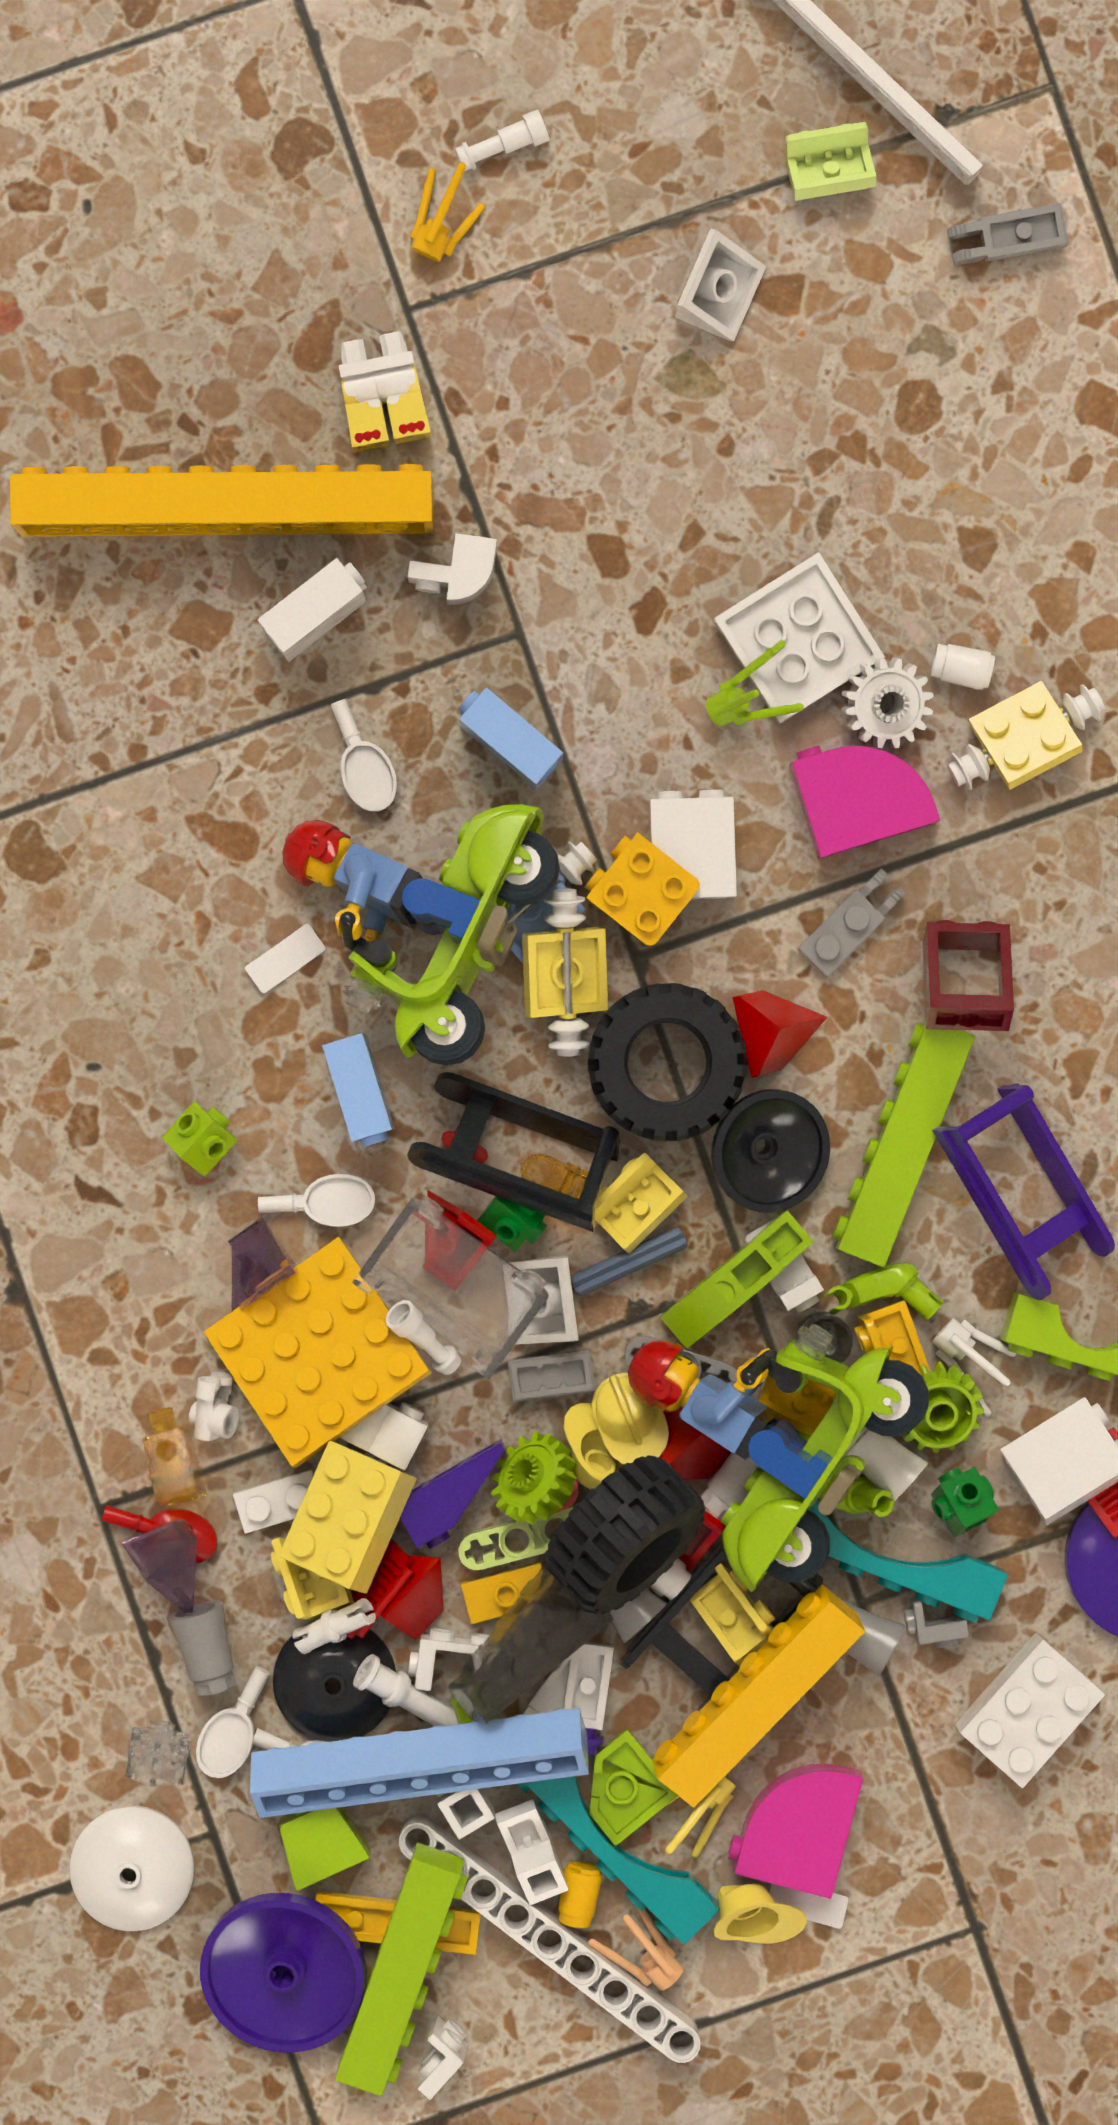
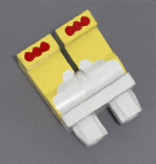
[338,331,431,453]

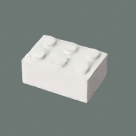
[954,1632,1105,1788]

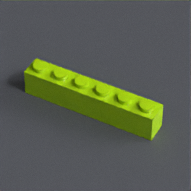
[831,1019,976,1268]
[335,1842,468,2097]

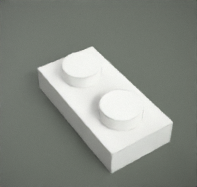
[233,1468,314,1534]

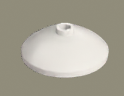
[70,1806,194,1931]

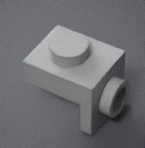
[904,1598,969,1648]

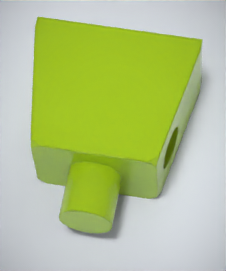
[279,1807,371,1891]

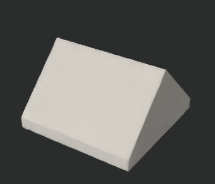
[675,229,766,342]
[504,1254,579,1345]

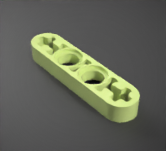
[458,1503,579,1570]

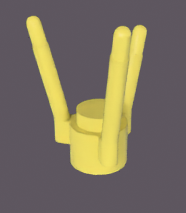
[661,1776,736,1858]

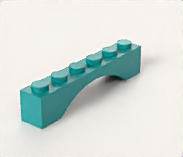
[810,1500,1008,1623]
[516,1776,720,1945]

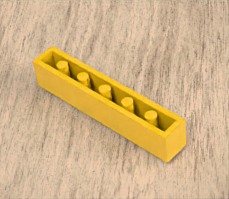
[652,1584,866,1808]

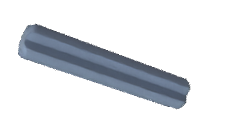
[570,1227,687,1296]

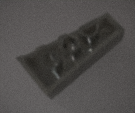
[448,1559,614,1724]

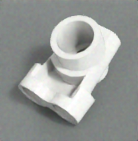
[189,1371,239,1441]

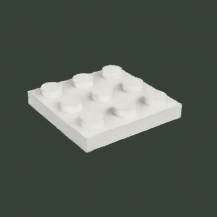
[713,552,885,725]

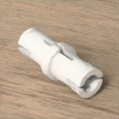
[293,1598,376,1654]

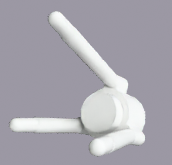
[932,1318,1016,1417]

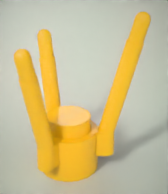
[409,162,485,262]

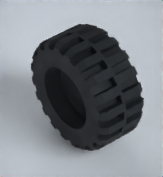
[587,983,747,1142]
[545,1455,705,1615]

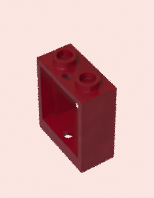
[923,920,1014,1031]

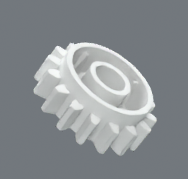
[841,657,934,748]

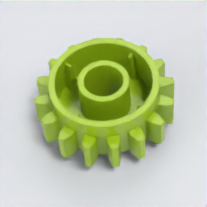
[902,1361,984,1453]
[491,1432,577,1525]

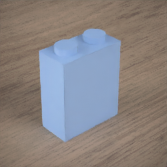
[459,687,563,791]
[322,1033,395,1147]

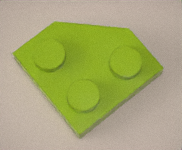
[589,1727,678,1847]

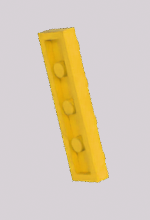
[315,1890,481,1955]

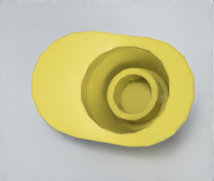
[591,1372,669,1465]
[563,1403,623,1490]
[713,1883,807,1944]

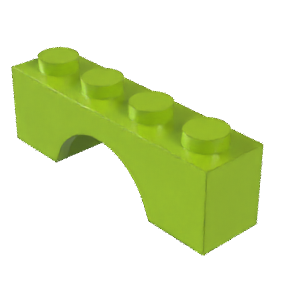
[1000,1291,1118,1381]

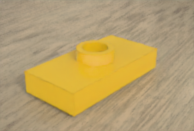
[461,1561,551,1624]

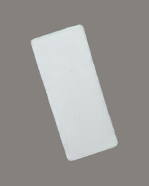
[245,924,326,993]
[770,1884,849,1929]

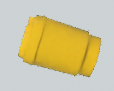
[558,1861,603,1928]

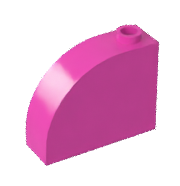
[789,746,940,859]
[728,1764,863,1899]

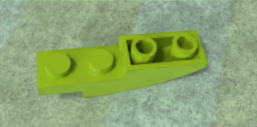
[660,1210,814,1349]

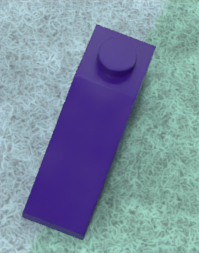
[400,1439,505,1549]

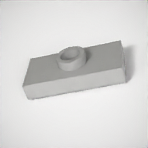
[508,1349,595,1402]

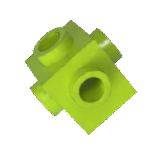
[161,1101,238,1177]

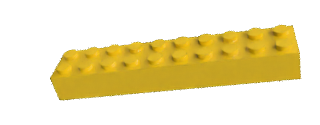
[10,464,434,537]

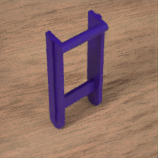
[932,1083,1115,1300]

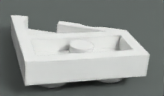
[524,1640,614,1730]

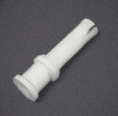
[353,1654,459,1726]

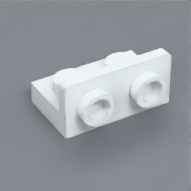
[418,2016,468,2100]

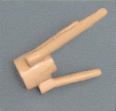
[588,1907,684,1991]

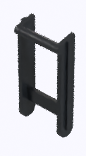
[407,1072,620,1232]
[619,1540,826,1711]

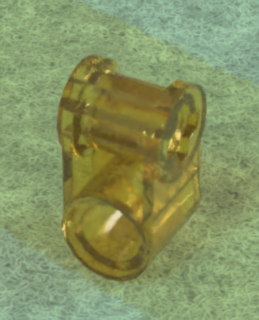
[519,1152,589,1199]

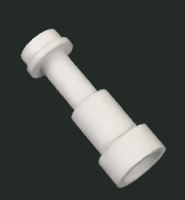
[455,109,550,172]
[386,1300,461,1375]

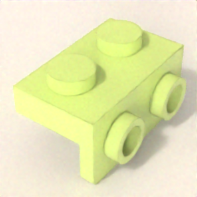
[785,122,876,201]

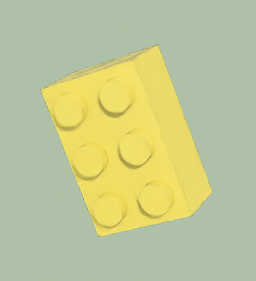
[278,1440,417,1594]

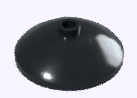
[711,1089,830,1213]
[273,1622,396,1742]

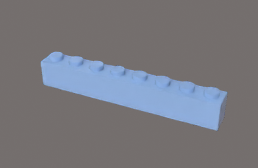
[250,1708,589,1818]

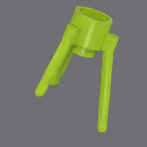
[706,640,804,726]

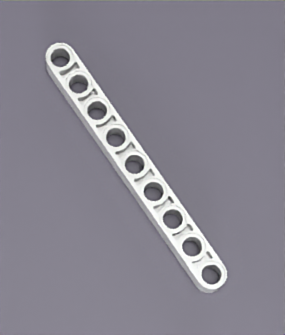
[399,1815,700,2063]

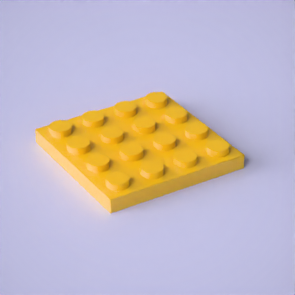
[203,1237,432,1469]

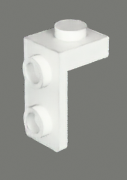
[745,1217,824,1313]
[408,1628,503,1691]

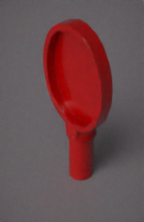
[102,1505,217,1564]

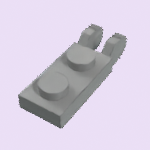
[947,203,1069,265]
[797,868,906,977]

